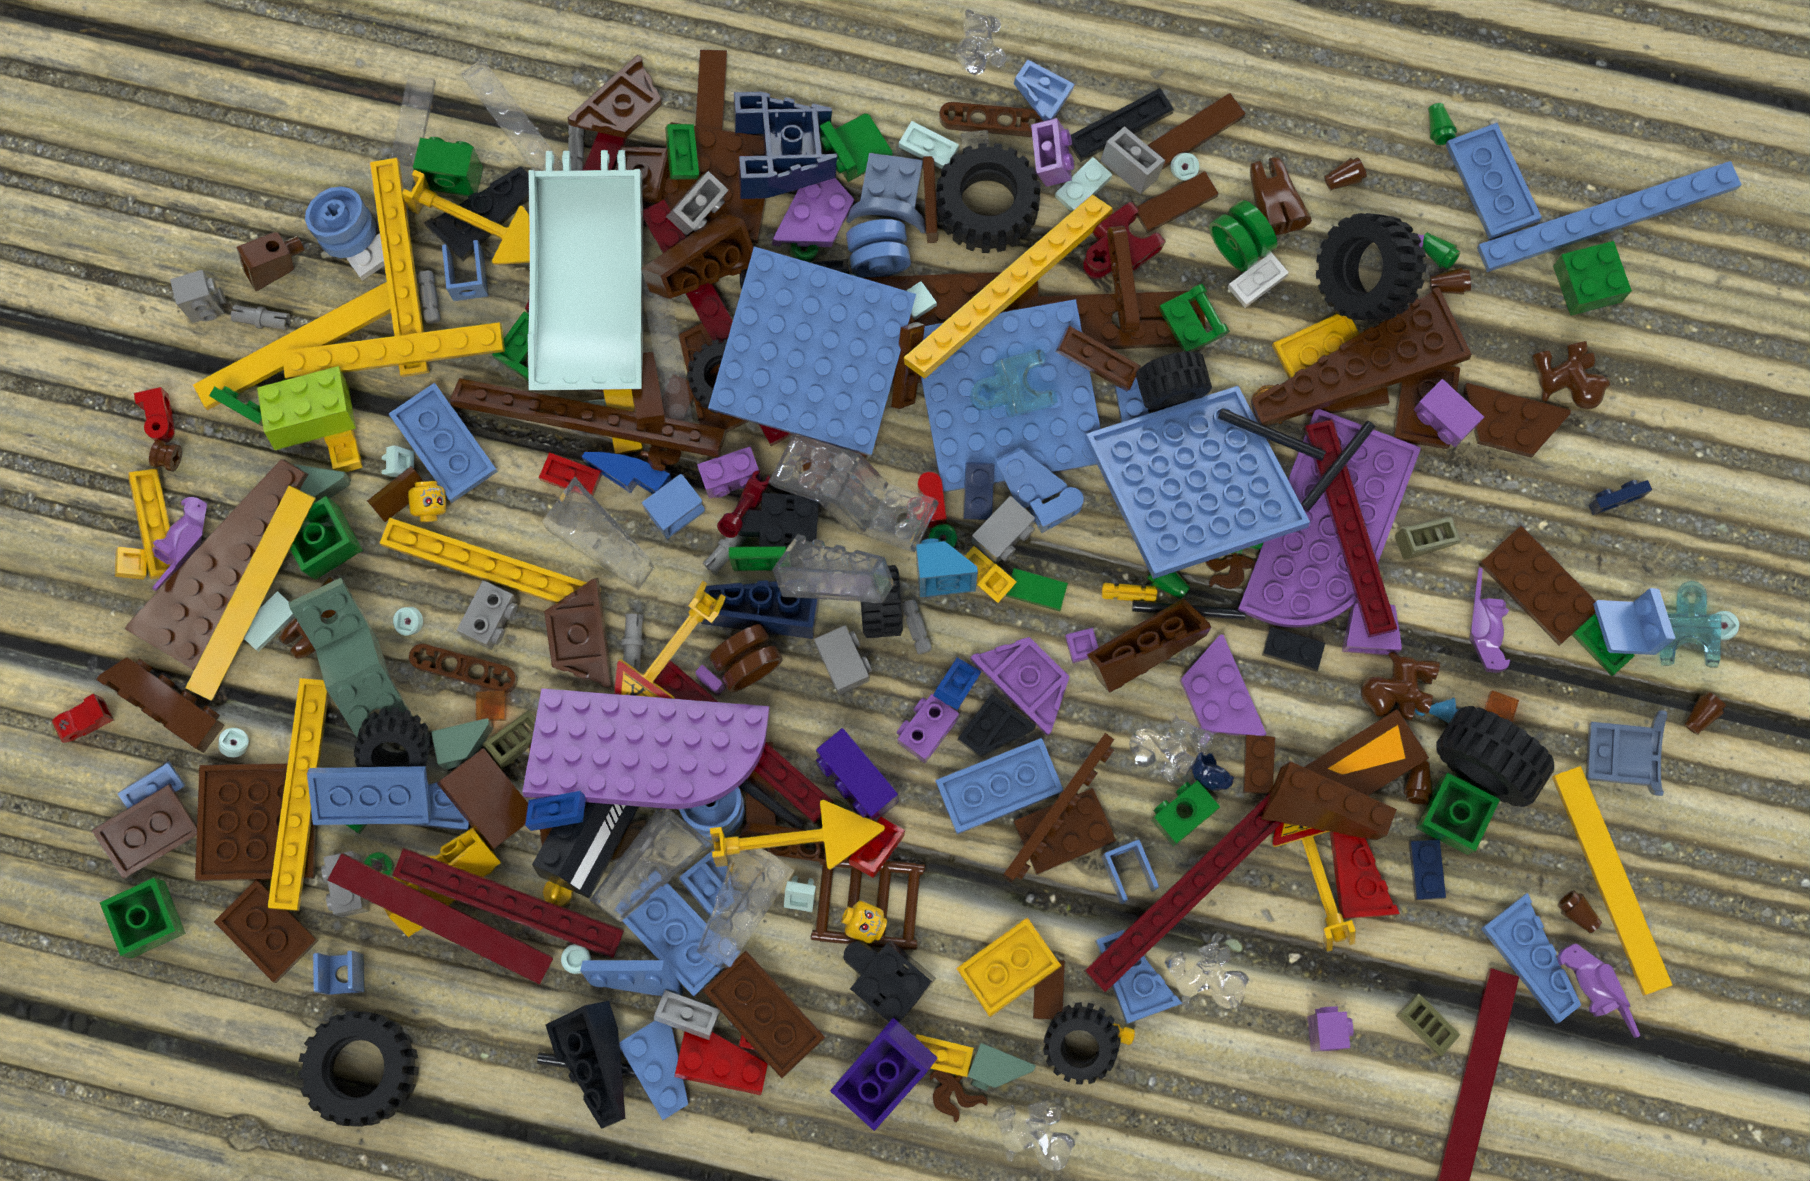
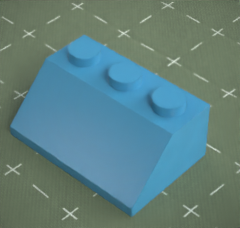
[916,539,978,597]

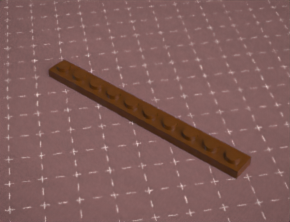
[450,378,726,458]

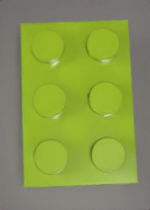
[257,366,356,450]

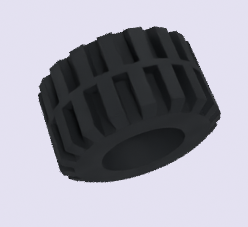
[687,339,727,415]
[1136,351,1212,410]
[859,565,903,638]
[354,707,431,767]
[1043,1002,1121,1085]

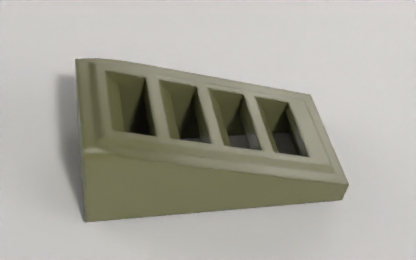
[1395,516,1461,560]
[483,710,536,770]
[1396,993,1460,1057]

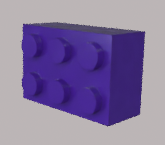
[816,728,899,822]
[830,1018,938,1131]

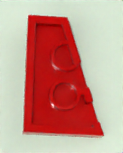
[1330,832,1400,919]
[674,1031,768,1095]

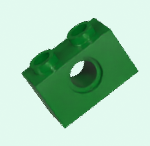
[1151,780,1220,847]

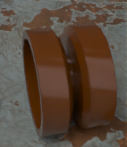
[709,625,783,693]

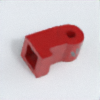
[134,387,175,443]
[917,472,946,529]
[52,693,114,743]

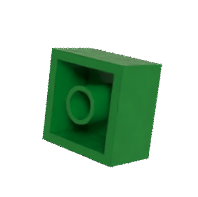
[413,137,483,196]
[1553,241,1632,316]
[290,496,363,580]
[1416,773,1500,855]
[99,878,186,959]

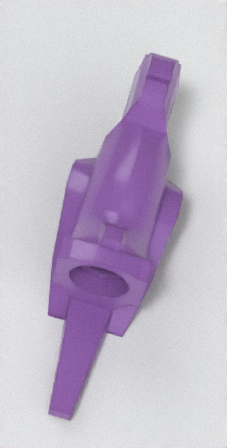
[152,497,207,591]
[1469,568,1510,673]
[1557,944,1640,1038]

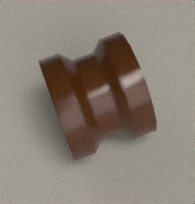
[149,440,182,472]

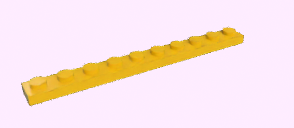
[904,194,1113,379]

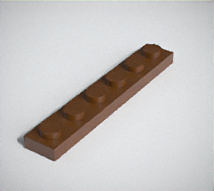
[1002,733,1115,883]

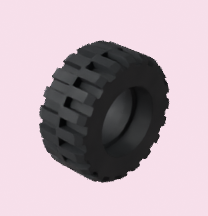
[936,143,1041,253]
[1316,213,1426,321]
[1436,706,1555,807]
[297,1011,419,1127]

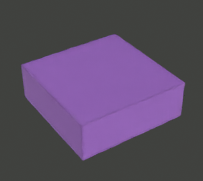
[1065,628,1098,664]
[695,665,725,696]

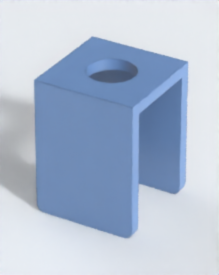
[442,240,489,301]
[642,474,705,539]
[1101,840,1159,904]
[313,950,364,995]

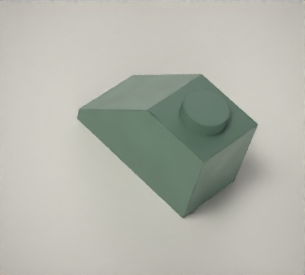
[293,464,351,504]
[431,718,494,771]
[967,1043,1036,1091]

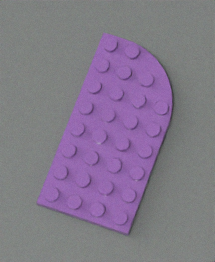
[1238,409,1421,628]
[522,688,770,809]

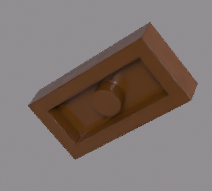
[1243,735,1275,795]

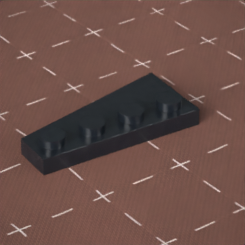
[424,166,529,262]

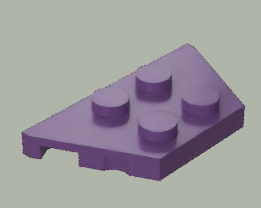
[772,178,854,247]
[1180,634,1266,736]
[970,637,1070,736]

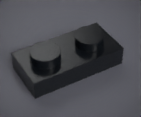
[1262,627,1326,672]

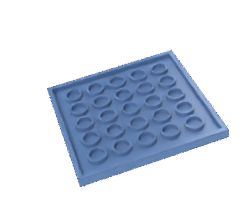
[708,247,916,456]
[921,299,1101,493]
[1085,386,1310,579]

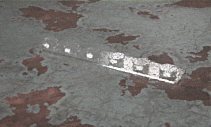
[644,278,694,423]

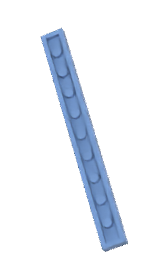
[1477,161,1742,272]

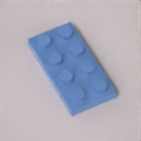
[1445,123,1542,240]
[389,383,498,503]
[935,738,1064,835]
[307,766,431,825]
[614,871,737,997]

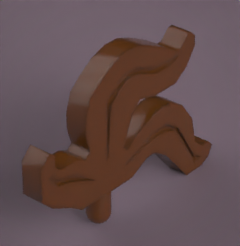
[640,445,681,471]
[1205,553,1256,589]
[930,1070,988,1122]

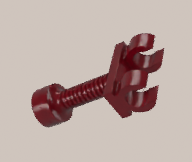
[717,470,770,538]

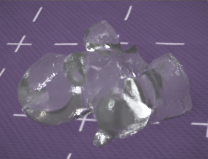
[956,9,1007,75]
[1129,713,1215,782]
[1164,940,1249,1009]
[993,1100,1075,1171]

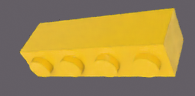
[384,828,501,938]

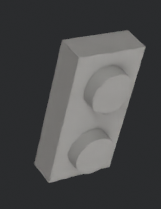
[654,990,720,1040]

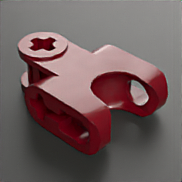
[1083,202,1166,279]

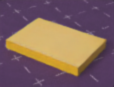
[1272,314,1360,379]
[956,918,1062,1018]

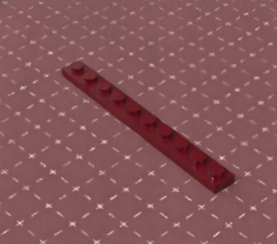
[643,200,793,446]
[1084,792,1282,993]

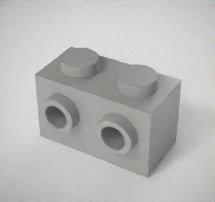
[1100,126,1165,194]
[666,171,728,235]
[170,270,226,323]
[971,496,1035,564]
[456,581,518,650]
[814,625,872,695]
[321,851,370,918]

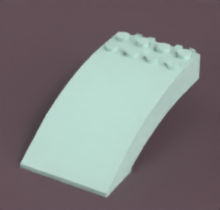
[528,150,644,390]

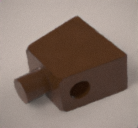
[236,232,305,291]

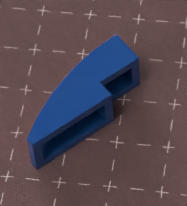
[582,452,672,494]

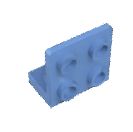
[1593,588,1676,655]

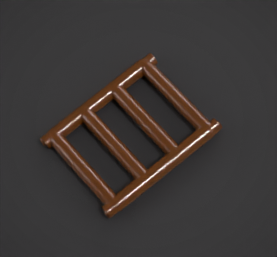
[810,857,925,950]

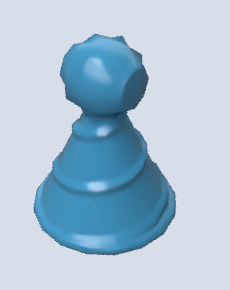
[1415,697,1459,723]

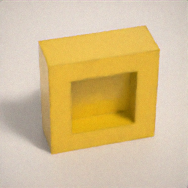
[115,547,147,580]

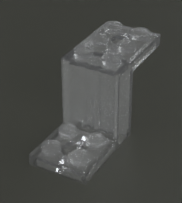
[769,434,939,552]

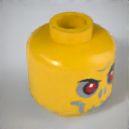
[408,481,447,522]
[841,901,887,944]

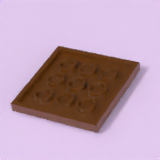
[654,122,767,244]
[195,763,316,882]

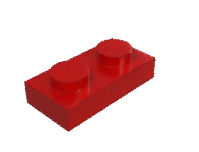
[538,452,602,499]
[849,816,905,878]

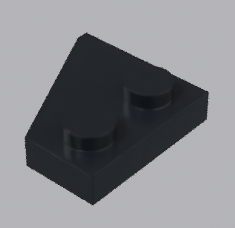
[957,693,1036,757]

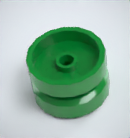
[1209,200,1278,272]

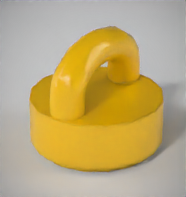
[543,881,573,906]

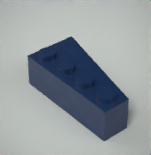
[701,575,822,639]

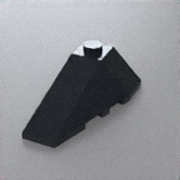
[545,1001,626,1129]

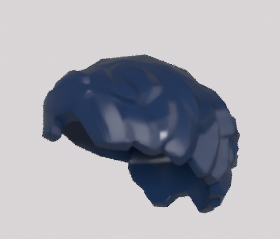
[1191,752,1234,791]

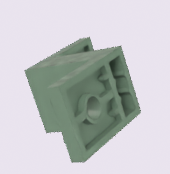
[288,578,414,737]

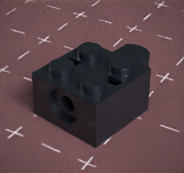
[738,493,819,559]
[843,940,936,1023]

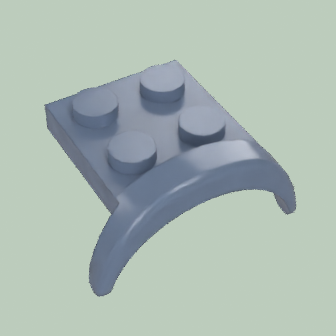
[846,153,926,233]
[1586,711,1667,796]

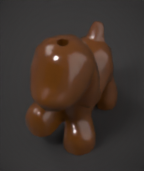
[1532,341,1610,409]
[1361,652,1440,721]

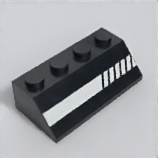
[532,802,640,899]

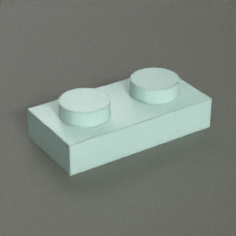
[899,121,959,169]
[1055,157,1112,212]

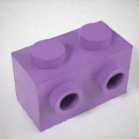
[1031,118,1074,187]
[1414,379,1484,447]
[697,447,762,499]
[896,694,959,763]
[1307,1006,1353,1052]

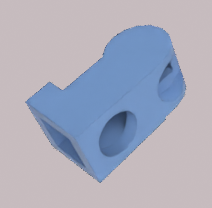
[1028,487,1084,533]

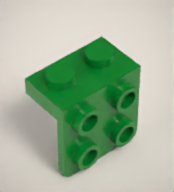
[820,113,893,182]

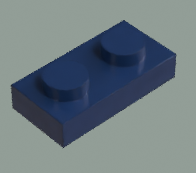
[963,462,995,520]
[1588,480,1652,515]
[1409,840,1446,901]

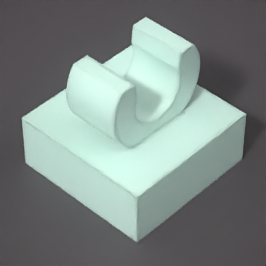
[382,445,414,477]
[784,876,816,912]

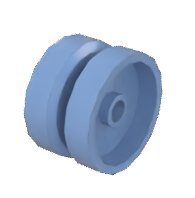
[305,186,377,258]
[846,219,911,278]
[679,787,745,840]

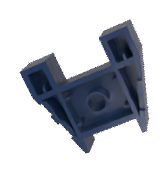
[733,92,837,199]

